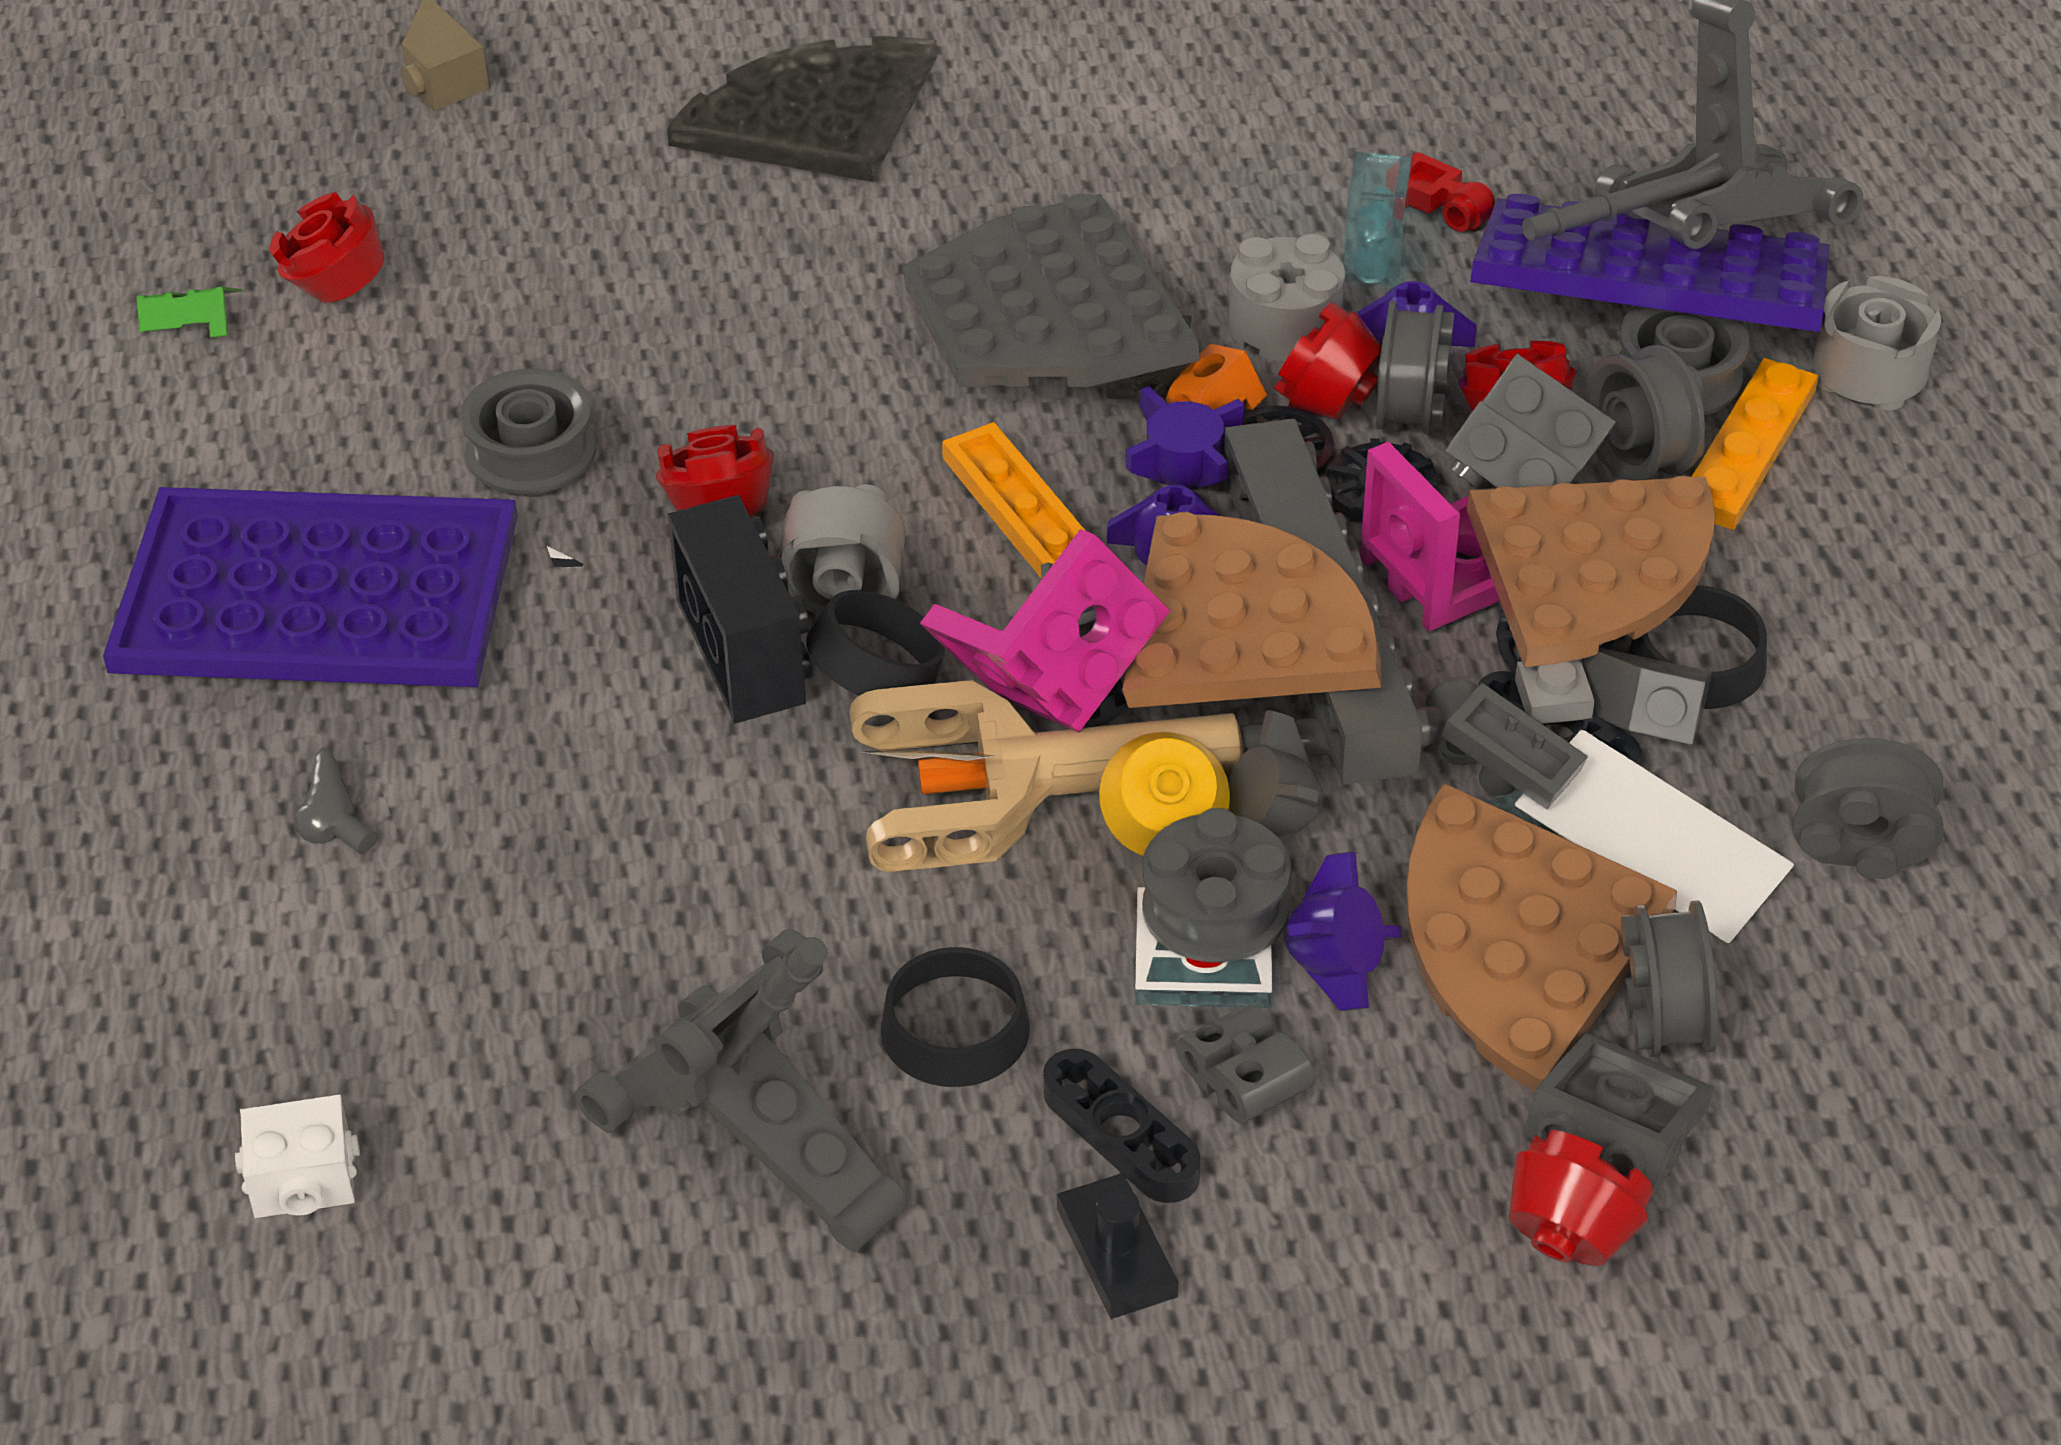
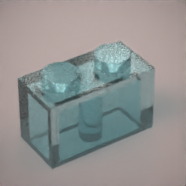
[1344,152,1412,286]

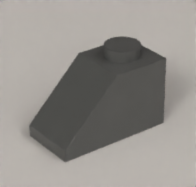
[1582,647,1712,745]

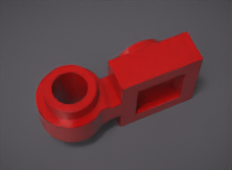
[1385,152,1495,232]

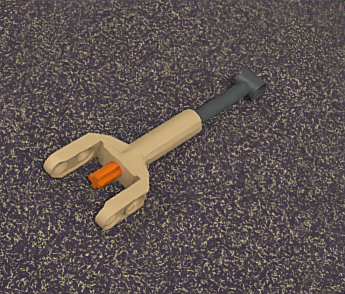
[849,680,1478,872]

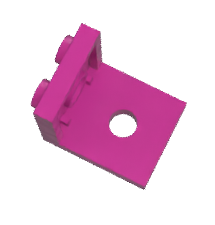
[1360,441,1500,632]
[920,529,1170,733]

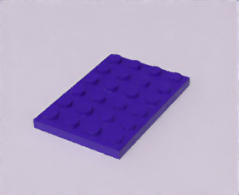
[1470,194,1830,332]
[103,487,518,687]

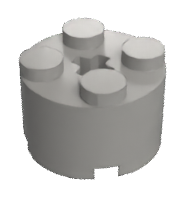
[1229,233,1345,361]
[1813,276,1941,410]
[778,484,905,625]

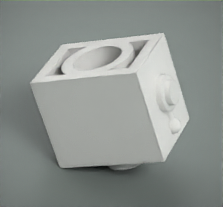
[235,1095,360,1218]

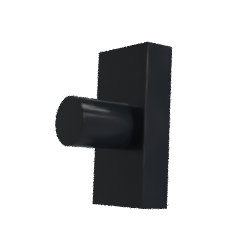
[1057,1173,1179,1319]

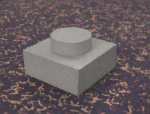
[1515,659,1595,724]

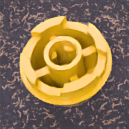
[1099,732,1230,856]

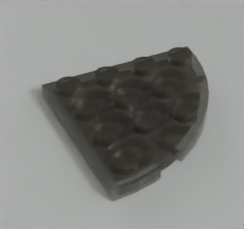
[667,36,937,182]

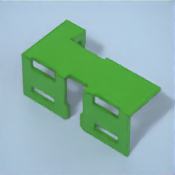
[136,286,242,338]

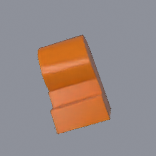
[1166,343,1267,410]

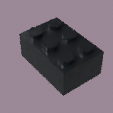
[668,495,812,724]

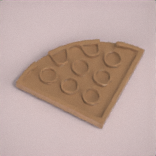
[1467,476,1715,667]
[1122,512,1382,708]
[1407,783,1677,1091]

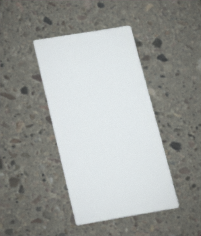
[1515,730,1794,943]

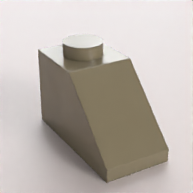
[401,0,489,111]

